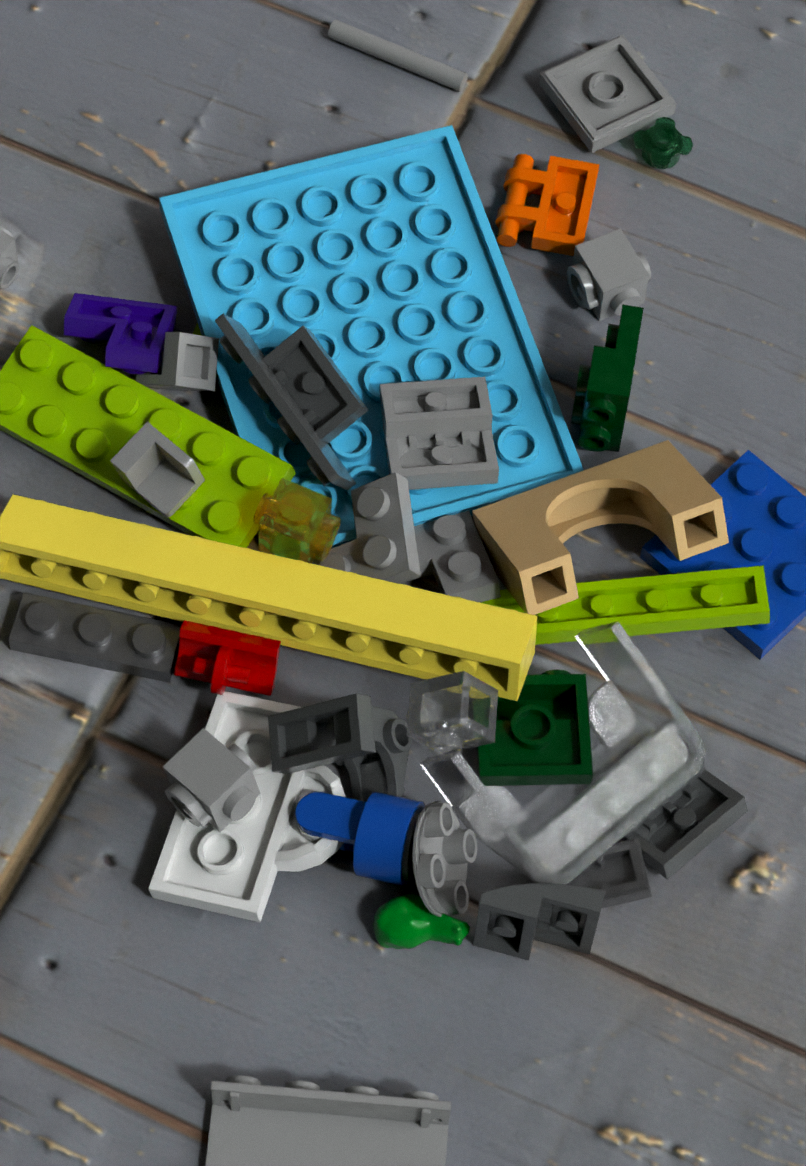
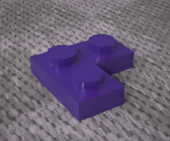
[64,293,177,374]

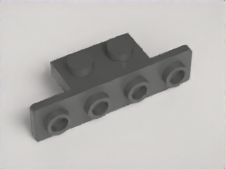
[215,313,369,491]

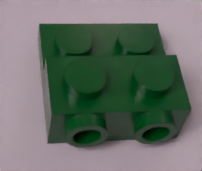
[571,305,643,452]
[472,670,593,786]

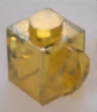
[253,478,341,564]

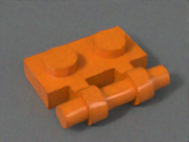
[495,154,600,256]

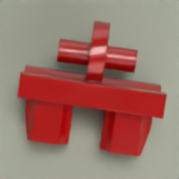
[174,620,281,696]

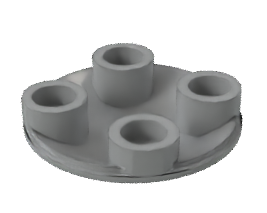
[412,801,477,917]

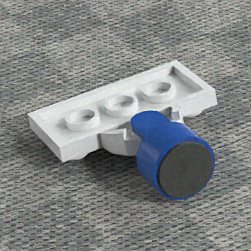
[148,691,425,922]

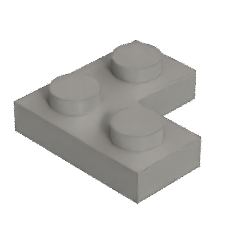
[312,472,421,584]
[412,510,501,602]

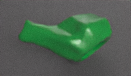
[373,894,470,949]

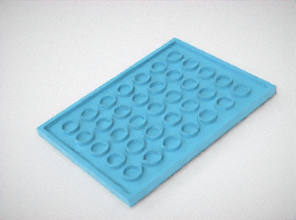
[159,125,584,562]

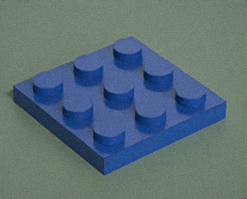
[640,450,806,659]

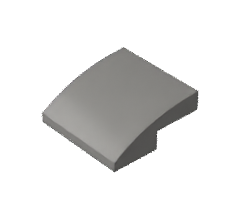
[380,377,499,490]

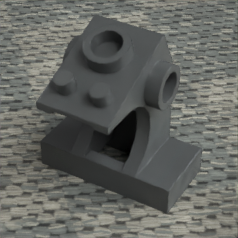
[268,693,413,802]

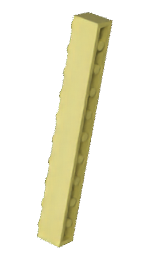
[0,494,538,701]

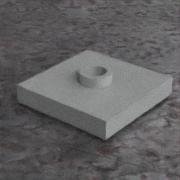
[539,35,677,153]

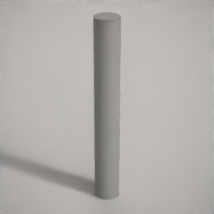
[328,19,468,92]

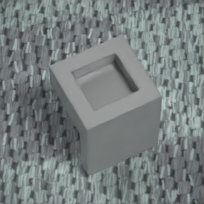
[136,332,219,391]
[110,422,205,517]

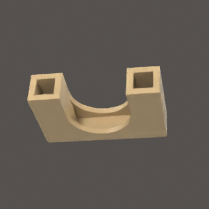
[472,440,729,615]

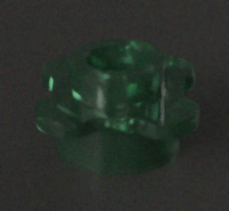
[633,117,693,169]

